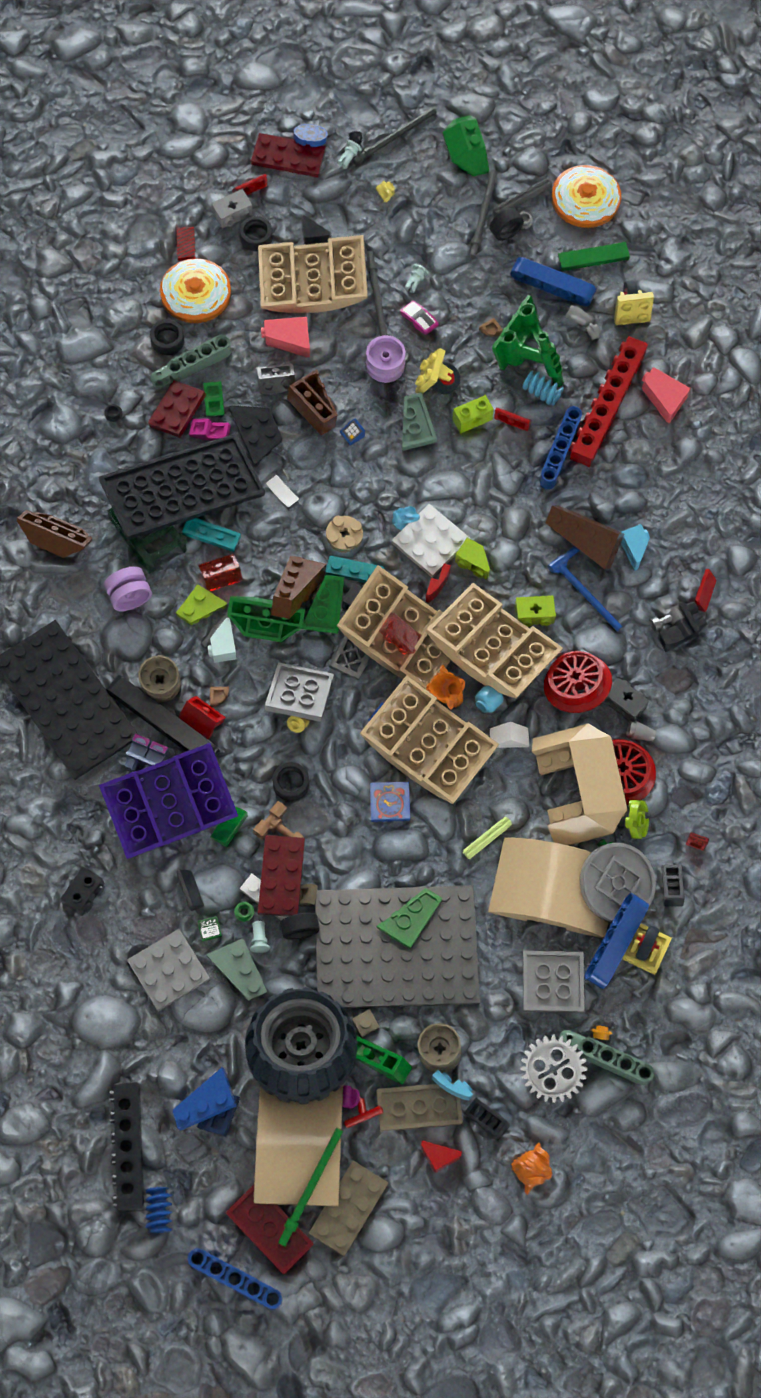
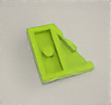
[176,584,228,625]

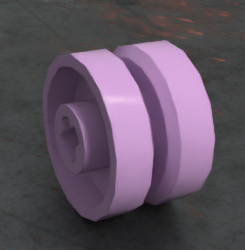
[366,335,406,383]
[104,567,152,611]

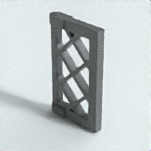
[329,635,370,680]

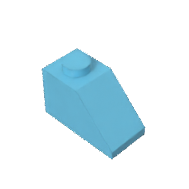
[621,524,650,571]

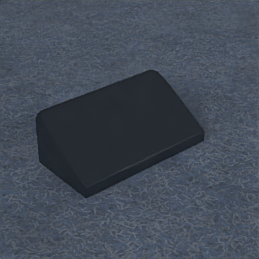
[176,869,204,911]

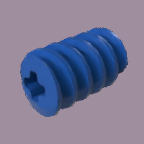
[145,1187,172,1233]

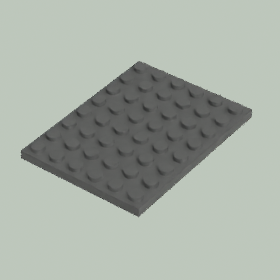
[315,885,480,1009]

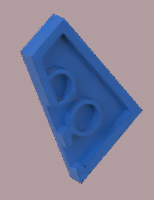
[172,1067,237,1131]

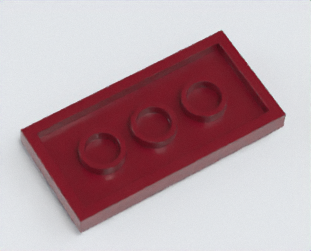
[251,133,326,178]
[258,835,305,917]
[225,1184,314,1275]

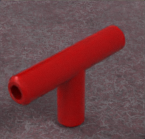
[344,1098,383,1128]

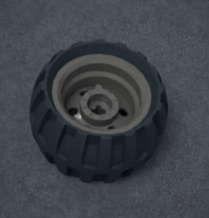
[245,987,357,1104]

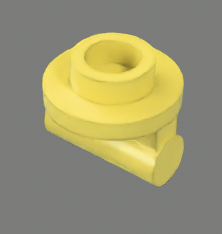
[376,181,395,202]
[287,716,310,733]

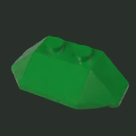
[442,116,489,176]
[227,596,305,642]

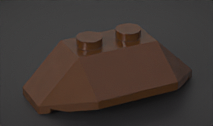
[17,510,92,558]

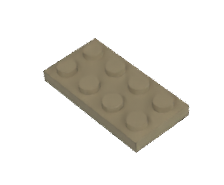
[377,1082,463,1132]
[309,1161,388,1257]

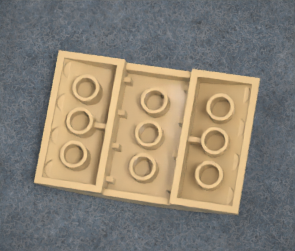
[258,235,368,313]
[337,565,451,689]
[426,583,563,698]
[360,675,499,804]
[488,838,608,938]
[254,1085,343,1206]

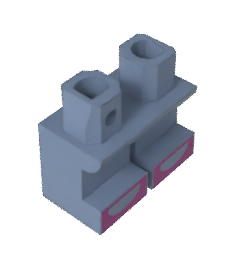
[125,734,170,772]

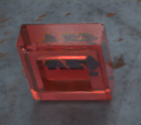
[686,832,709,851]

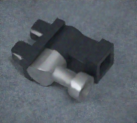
[650,601,707,652]

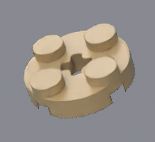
[326,516,363,553]

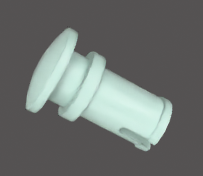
[337,140,362,169]
[404,264,428,293]
[250,921,270,953]

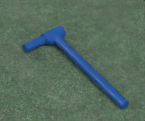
[547,546,623,632]

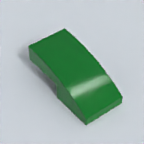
[203,381,224,417]

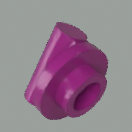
[342,1085,360,1109]

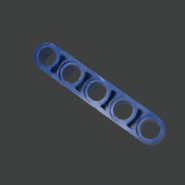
[510,257,596,306]
[540,406,582,490]
[585,893,649,989]
[188,1248,283,1310]

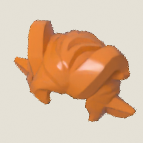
[426,665,465,710]
[511,1143,552,1194]

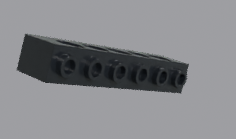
[110,1082,145,1213]

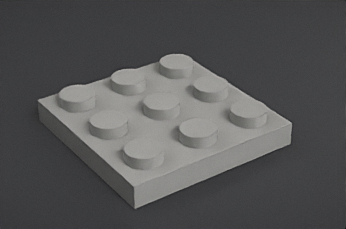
[265,662,334,722]
[127,929,210,1012]
[523,951,584,1013]

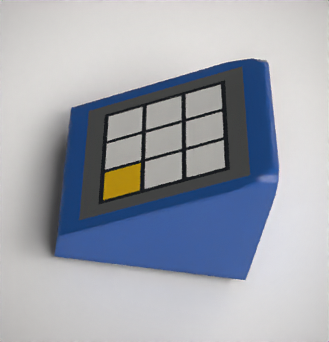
[340,418,365,446]

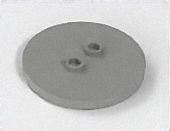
[580,843,656,922]

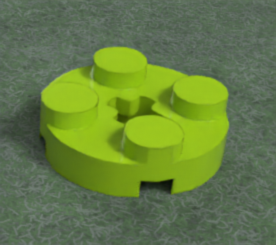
[625,800,649,839]

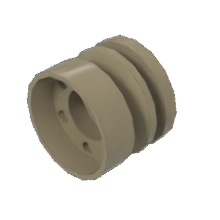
[138,655,181,703]
[418,1023,462,1073]

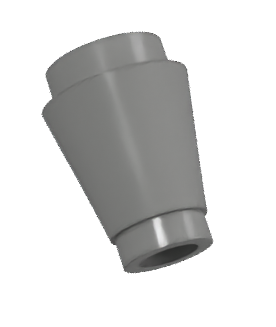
[565,305,593,327]
[626,721,656,741]

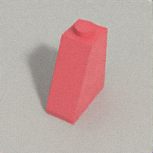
[261,317,310,357]
[642,367,691,423]

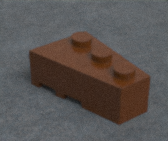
[287,369,338,436]

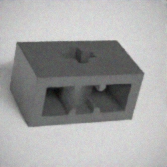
[603,678,649,722]

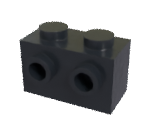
[60,867,105,916]

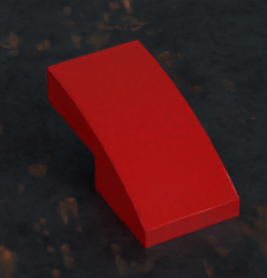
[425,564,451,603]

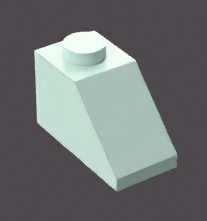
[208,618,237,663]

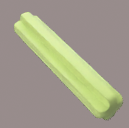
[463,817,512,859]

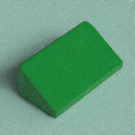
[210,807,248,847]

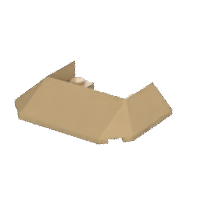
[532,724,628,846]

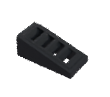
[662,865,685,907]
[464,1097,510,1141]

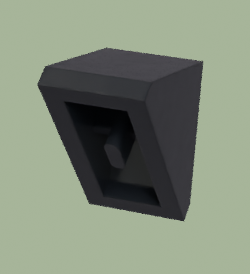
[301,214,331,245]

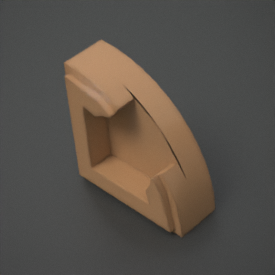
[479,318,503,337]
[210,687,229,707]

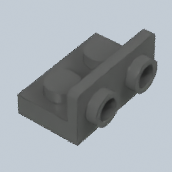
[257,363,295,394]

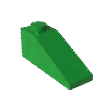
[356,1036,413,1085]

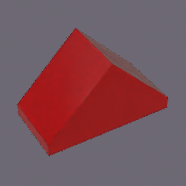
[420,1140,462,1173]

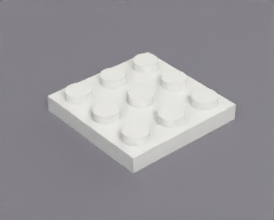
[392,504,470,578]

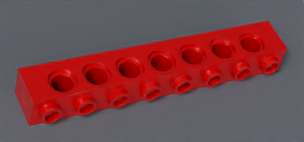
[569,336,648,468]

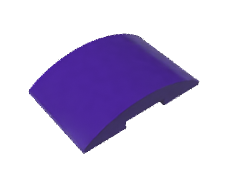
[99,743,238,859]

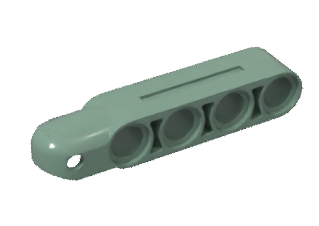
[150,335,231,388]
[558,1030,654,1085]

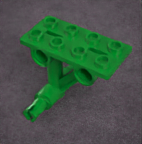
[492,295,564,387]

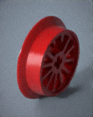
[543,651,612,713]
[612,739,656,805]

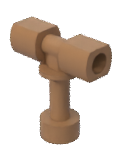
[253,801,304,839]

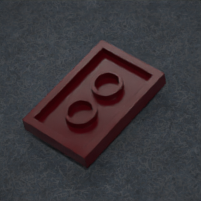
[148,380,206,438]

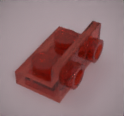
[198,554,243,592]
[379,613,421,655]

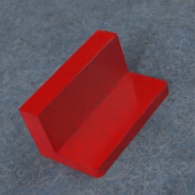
[178,696,226,739]

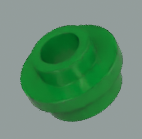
[234,902,254,922]

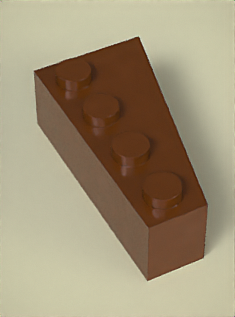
[545,505,624,569]
[271,556,326,619]

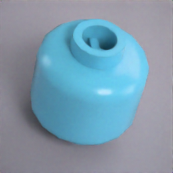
[475,686,503,713]

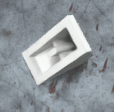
[490,721,529,748]

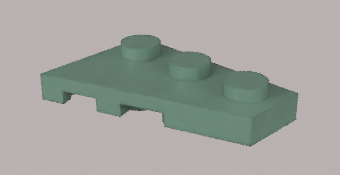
[402,392,437,451]
[206,938,267,1002]

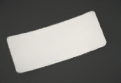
[266,475,299,507]

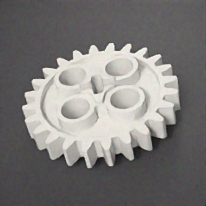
[520,1035,588,1103]

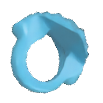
[392,506,420,531]

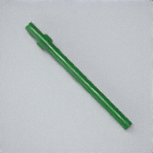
[278,1127,344,1246]

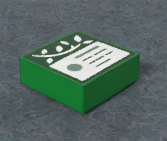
[198,917,222,942]

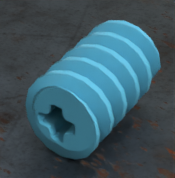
[523,371,564,406]

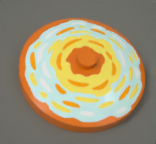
[551,165,621,228]
[160,259,231,323]

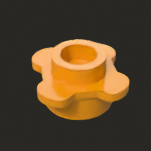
[591,1025,612,1040]

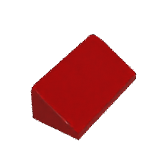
[232,174,268,195]
[494,407,532,431]
[694,569,716,612]

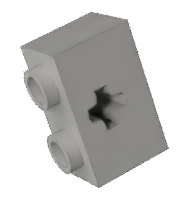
[211,189,253,228]

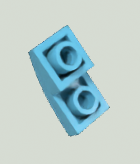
[432,1070,473,1101]

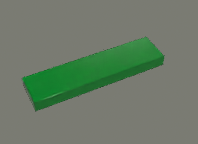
[557,242,630,271]

